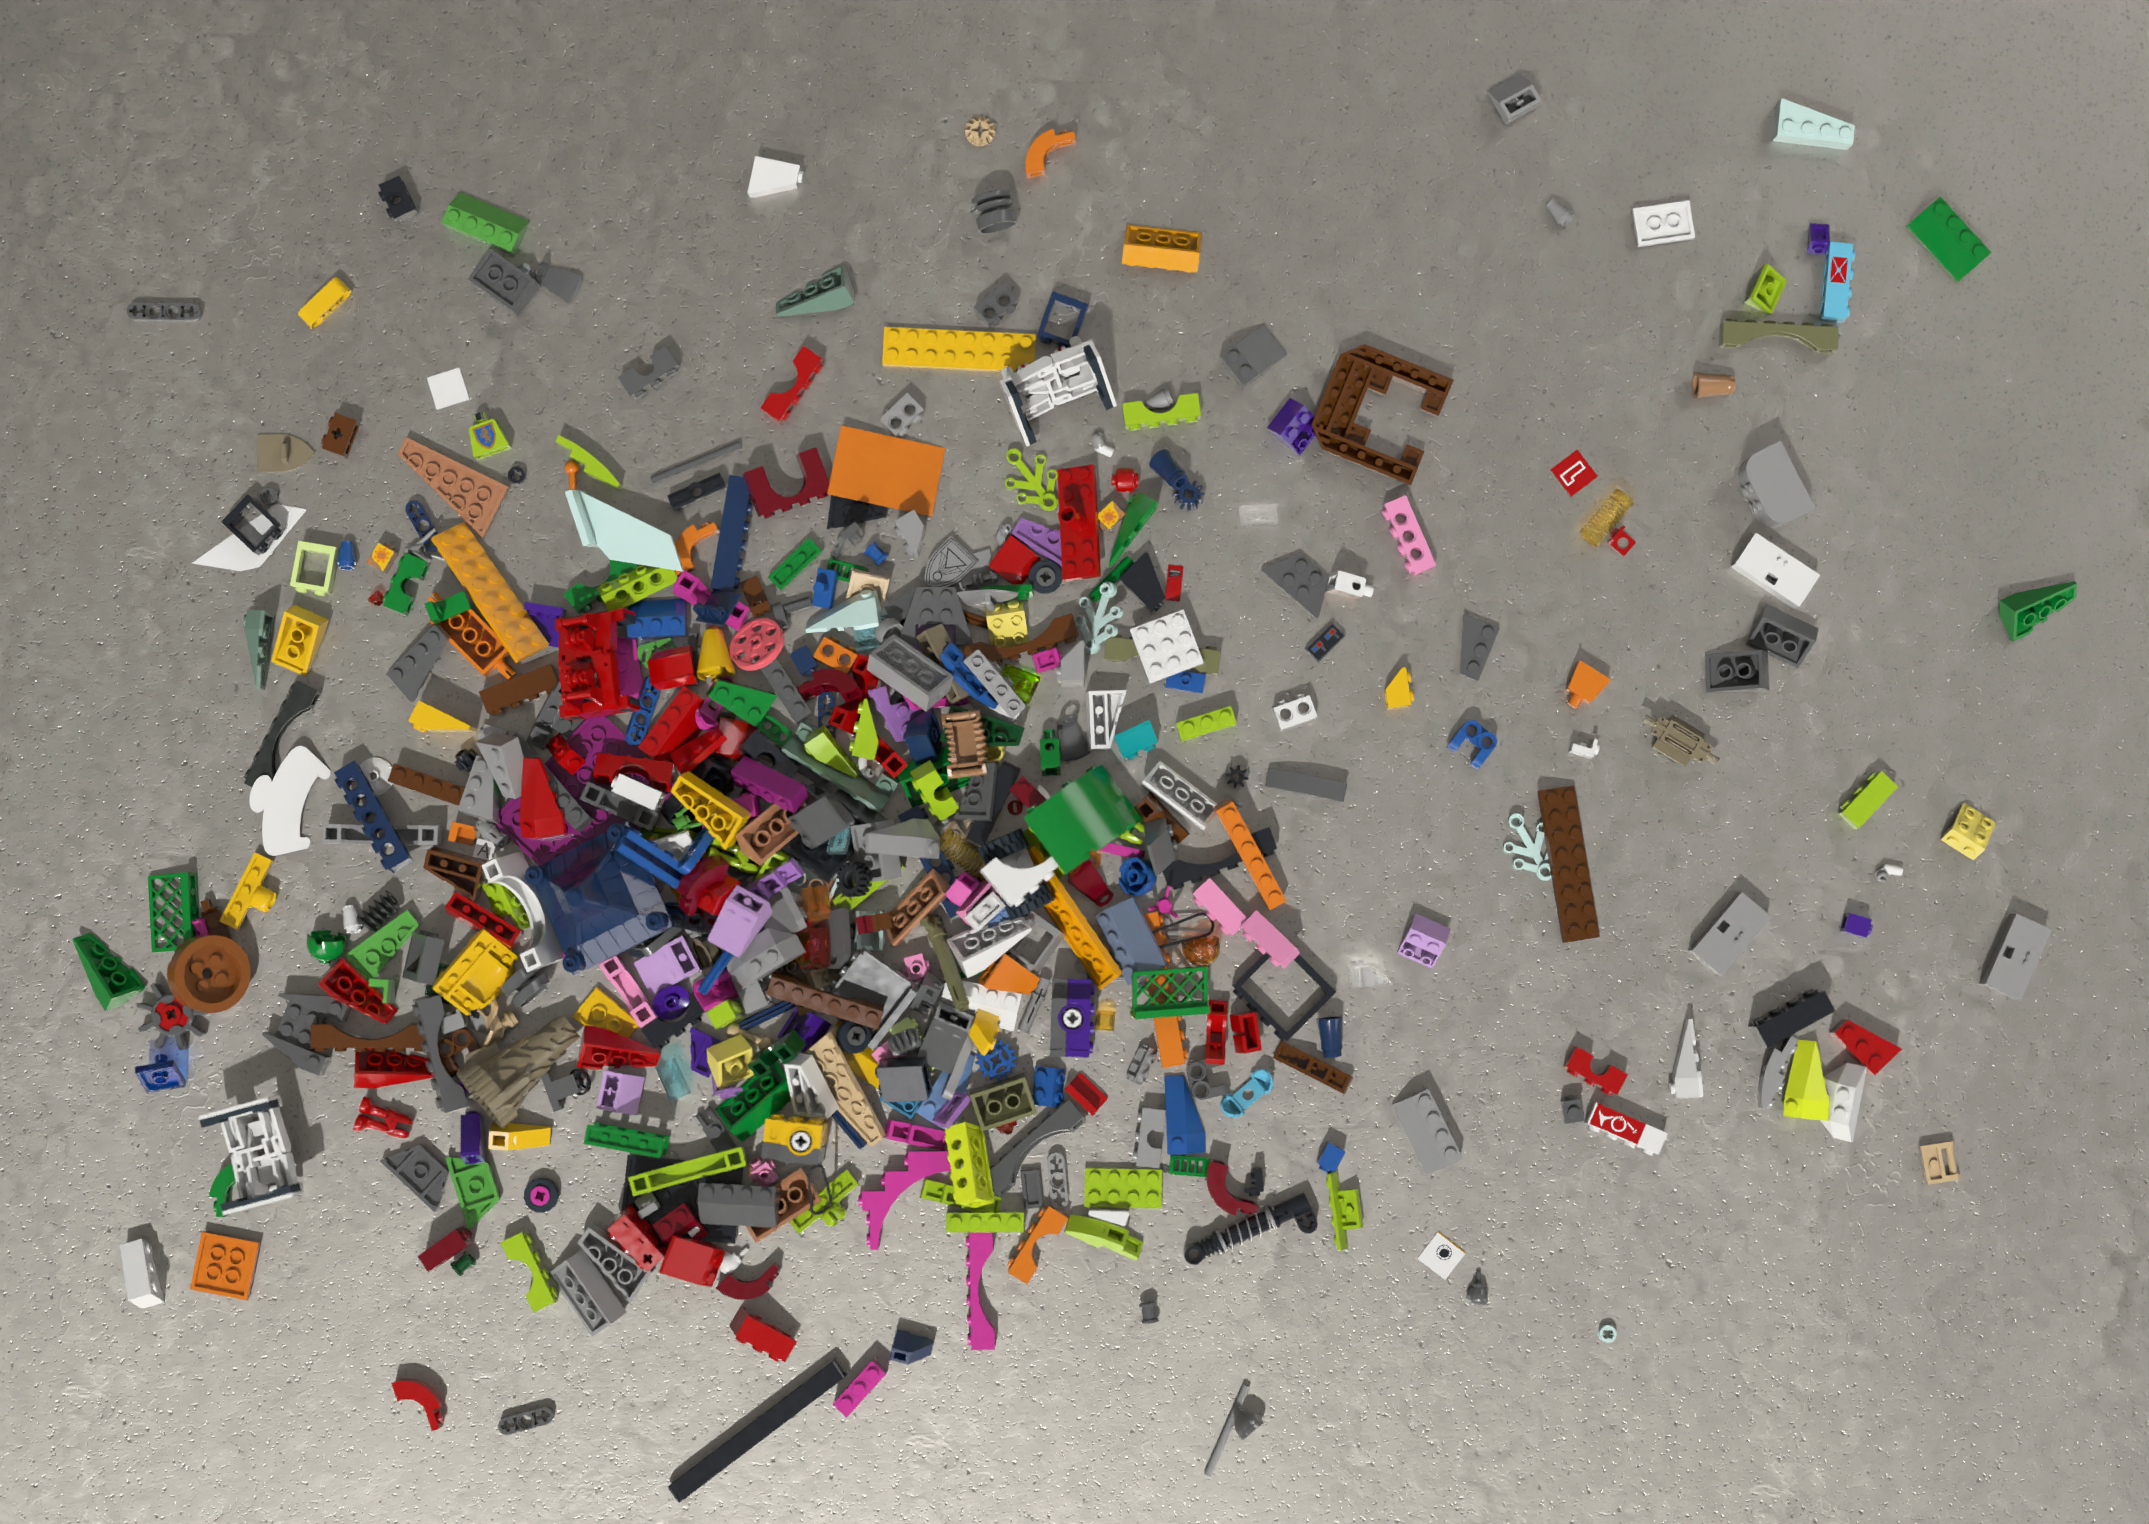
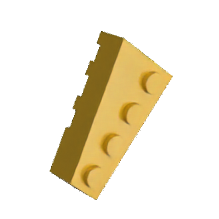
[671,771,752,850]

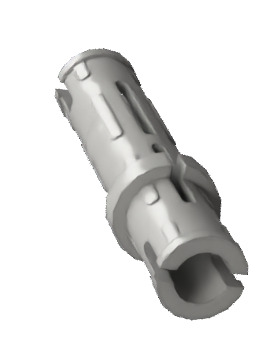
[1018,976,1051,1034]

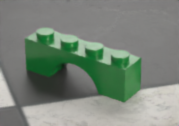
[563,559,639,614]

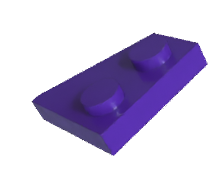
[690,1027,723,1078]

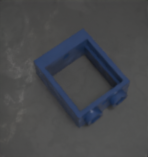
[1037,291,1089,348]

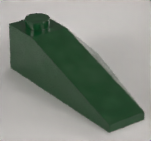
[940,705,1025,747]

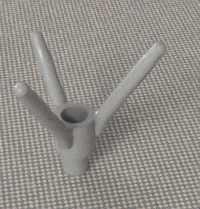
[405,528,445,562]

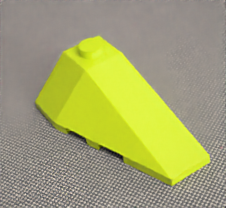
[1783,1040,1830,1121]

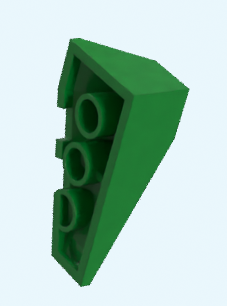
[1109,492,1158,569]
[1999,581,2077,641]
[73,933,145,1011]

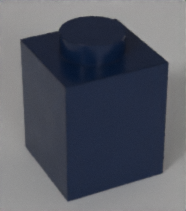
[790,645,819,676]

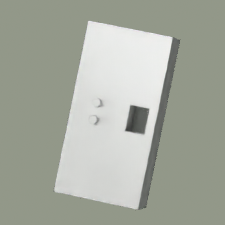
[1731,533,1820,609]

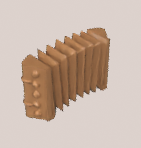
[941,710,988,779]

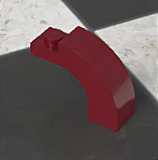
[1206,1158,1258,1216]

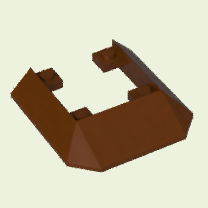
[1311,344,1454,486]

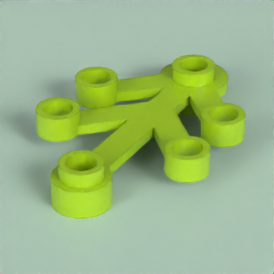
[1005,448,1058,511]

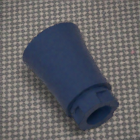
[1149,449,1189,490]
[1316,1016,1343,1058]

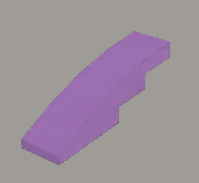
[744,858,805,900]

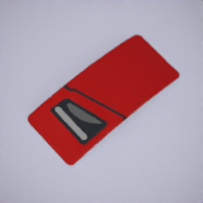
[1165,565,1183,602]

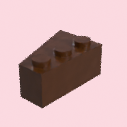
[423,846,488,901]

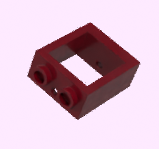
[417,1226,474,1272]

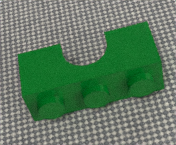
[383,553,430,616]

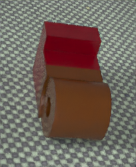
[855,912,894,935]

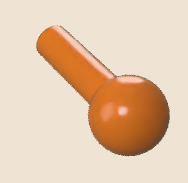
[564,460,580,490]

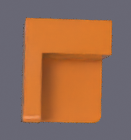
[448,822,478,846]

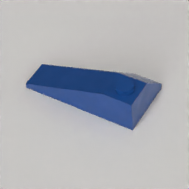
[1164,1075,1206,1155]

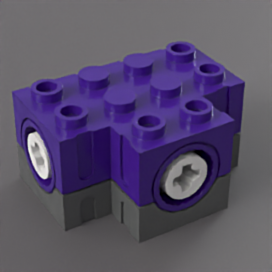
[1050,978,1095,1058]

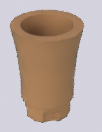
[1692,372,1736,399]

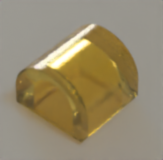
[1095,1010,1115,1031]

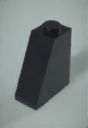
[1119,552,1165,613]

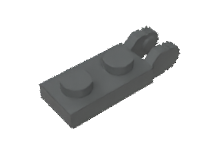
[696,1106,737,1153]

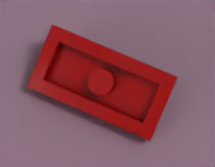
[1064,1073,1108,1116]

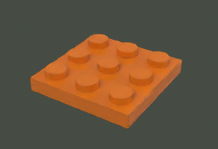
[190,1231,261,1300]

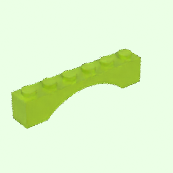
[628,1146,749,1196]

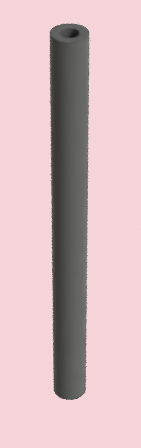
[650,441,741,484]

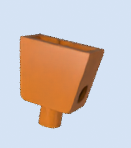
[1565,660,1611,709]

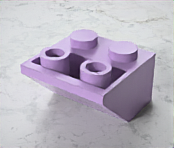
[1397,913,1451,969]
[596,1069,645,1115]

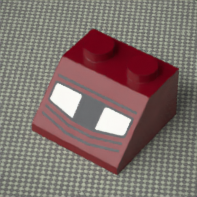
[652,1202,708,1247]

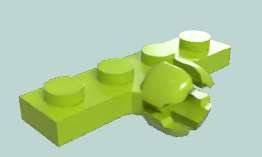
[789,1169,860,1234]

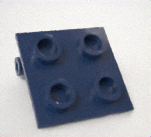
[693,589,742,626]

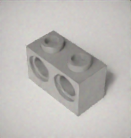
[880,393,924,438]

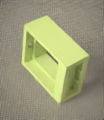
[290,541,340,597]

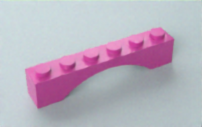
[966,1232,995,1350]

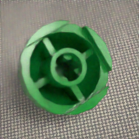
[307,930,347,964]

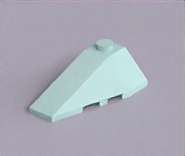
[805,590,882,633]

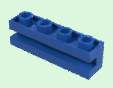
[613,828,685,890]

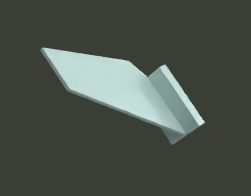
[565,489,684,572]

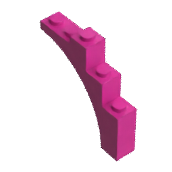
[858,1150,951,1250]

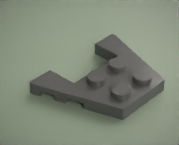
[899,586,973,645]

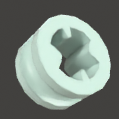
[1597,1325,1617,1343]

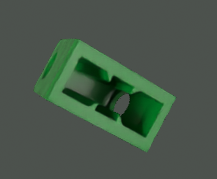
[1040,729,1061,776]

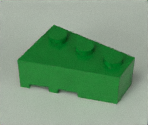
[706,678,778,728]

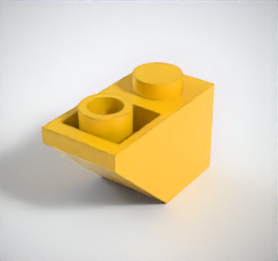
[1384,667,1414,710]
[968,1008,1000,1056]

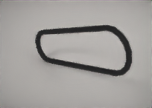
[1152,913,1214,948]
[807,1164,832,1215]

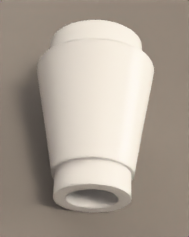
[343,905,363,935]

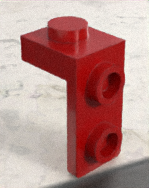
[546,733,586,775]

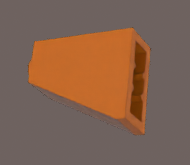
[977,953,1040,995]

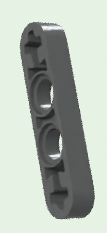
[126,302,203,322]

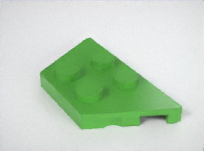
[445,1157,501,1229]

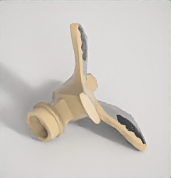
[469,1000,519,1048]

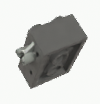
[468,248,541,316]

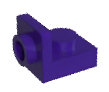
[1807,223,1830,254]

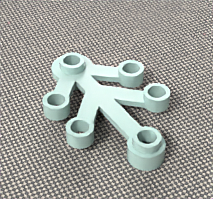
[1074,582,1123,654]
[1503,813,1552,881]

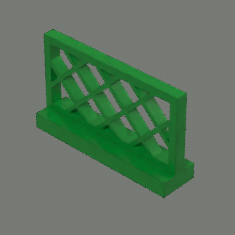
[148,872,199,952]
[1130,966,1210,1020]

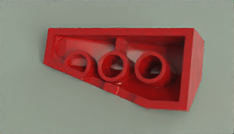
[519,757,567,839]
[672,874,741,916]
[354,1048,432,1088]

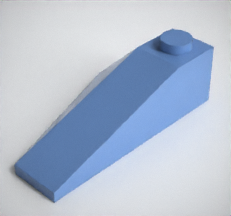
[916,1054,975,1130]

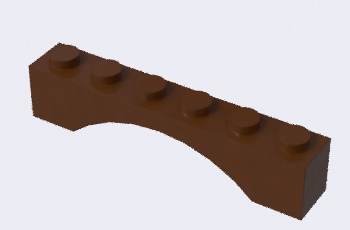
[962,613,1079,665]
[766,971,884,1030]
[310,1023,424,1052]

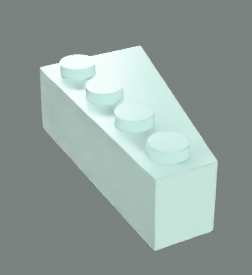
[1772,98,1855,150]

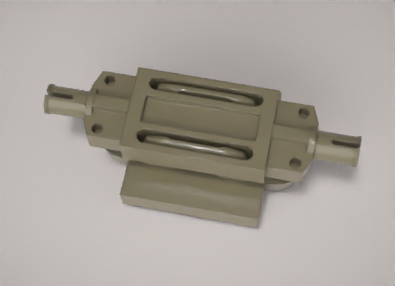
[1643,714,1720,767]

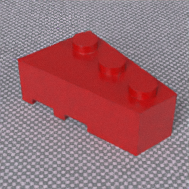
[1829,1019,1902,1076]
[729,1306,797,1362]

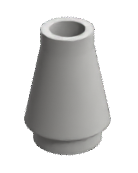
[1546,198,1574,226]
[1144,389,1174,410]

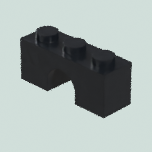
[738,729,799,778]

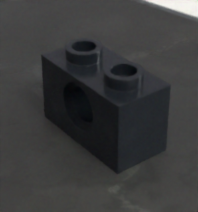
[378,176,419,223]

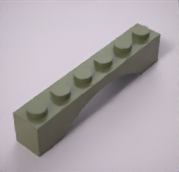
[1719,318,1838,353]
[1104,634,1221,675]

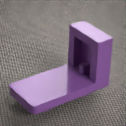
[711,1073,743,1099]

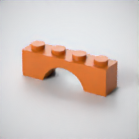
[1007,1205,1069,1284]

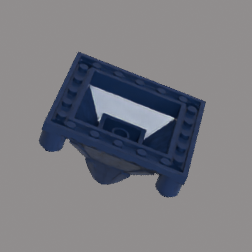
[525,821,675,976]

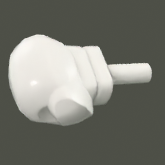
[719,1247,749,1275]

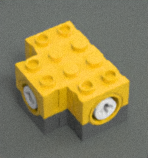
[761,1114,828,1165]

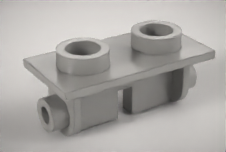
[1126,1044,1157,1085]

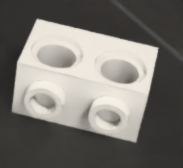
[1272,694,1317,731]

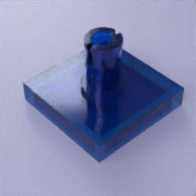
[135,1054,186,1093]

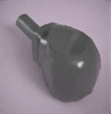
[1467,1271,1488,1306]

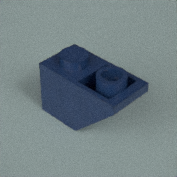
[889,1330,935,1365]

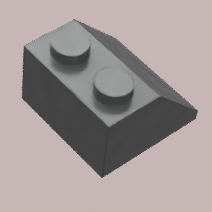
[1143,817,1178,876]

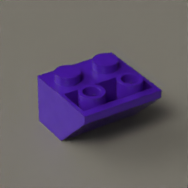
[1267,398,1316,455]
[777,1007,832,1053]

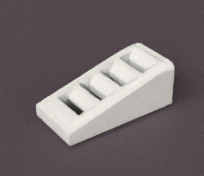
[1088,1209,1130,1226]

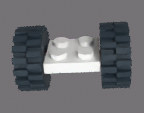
[977,828,1055,920]

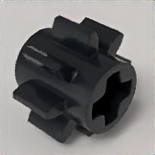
[454,748,478,772]
[1225,765,1249,789]

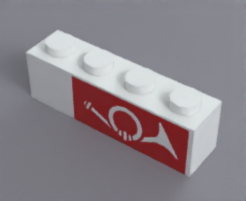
[1584,1102,1668,1156]

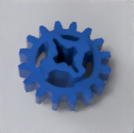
[975,1040,1017,1081]

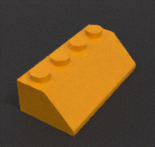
[1122,224,1202,273]

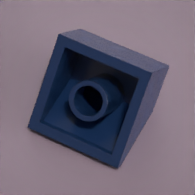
[903,708,942,765]

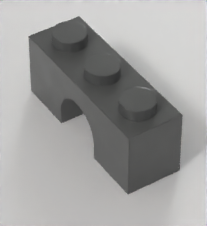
[618,346,680,399]

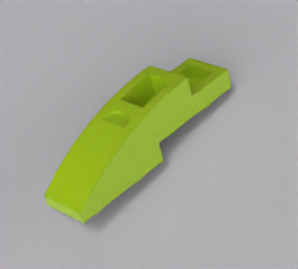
[1064,1215,1144,1261]

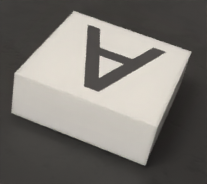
[473,838,496,861]

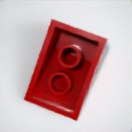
[659,1236,726,1287]

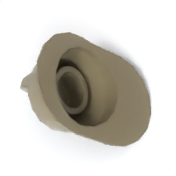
[693,938,722,977]

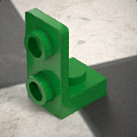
[424,591,471,624]

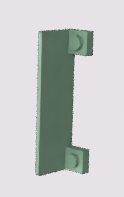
[782,720,900,812]

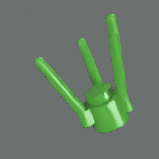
[672,807,704,832]

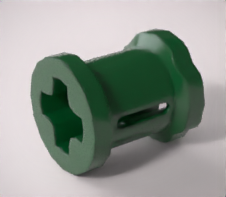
[450,1251,477,1276]

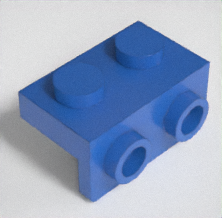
[1033,1066,1066,1107]

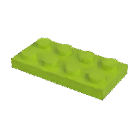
[1084,1168,1162,1209]

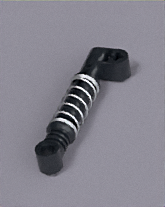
[1183,1192,1318,1265]

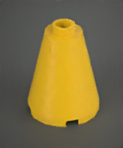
[697,626,735,681]

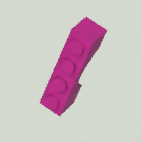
[673,570,750,631]

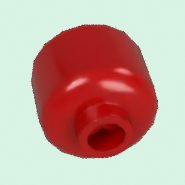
[1111,468,1139,493]

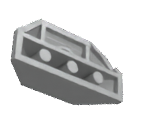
[730,928,806,992]

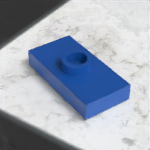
[1165,671,1206,694]

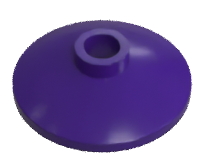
[653,985,690,1020]

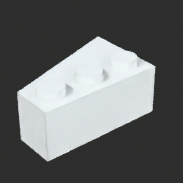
[1085,690,1127,750]
[119,1239,165,1308]

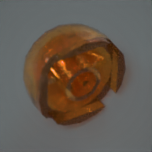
[1181,936,1220,967]

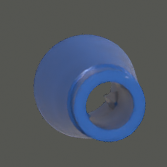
[337,541,356,570]

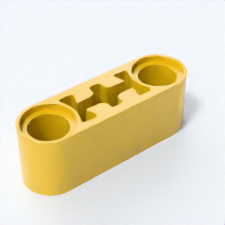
[298,277,352,329]

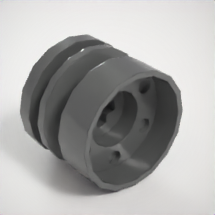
[971,190,1017,234]

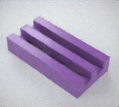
[932,1091,971,1129]

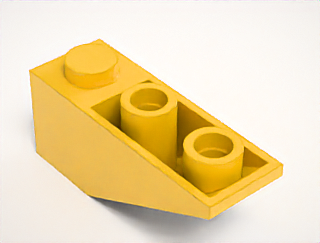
[488,1122,551,1151]

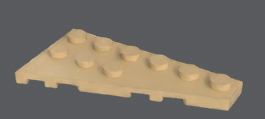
[803,1031,886,1147]

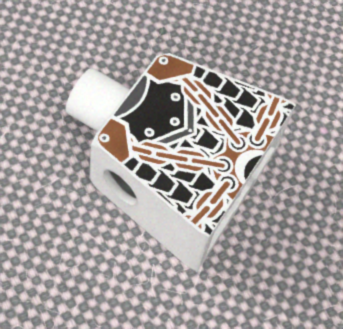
[1326,571,1374,599]

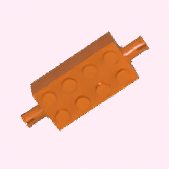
[428,592,517,680]

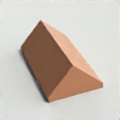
[736,802,806,865]
[886,869,951,946]
[746,1168,822,1243]

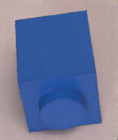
[1317,1142,1345,1173]

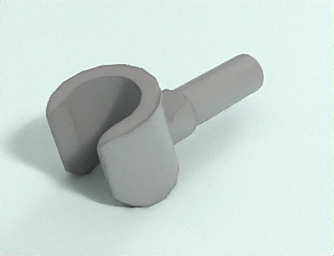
[1164,913,1178,940]

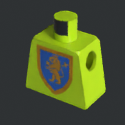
[469,412,512,460]

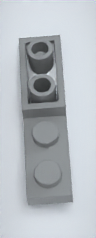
[1757,1036,1798,1110]

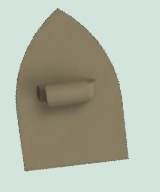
[257,434,315,473]

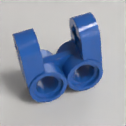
[1447,720,1497,770]

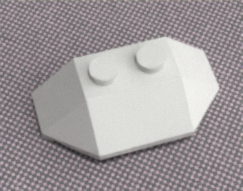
[1820,1062,1867,1142]

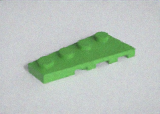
[345,909,420,982]

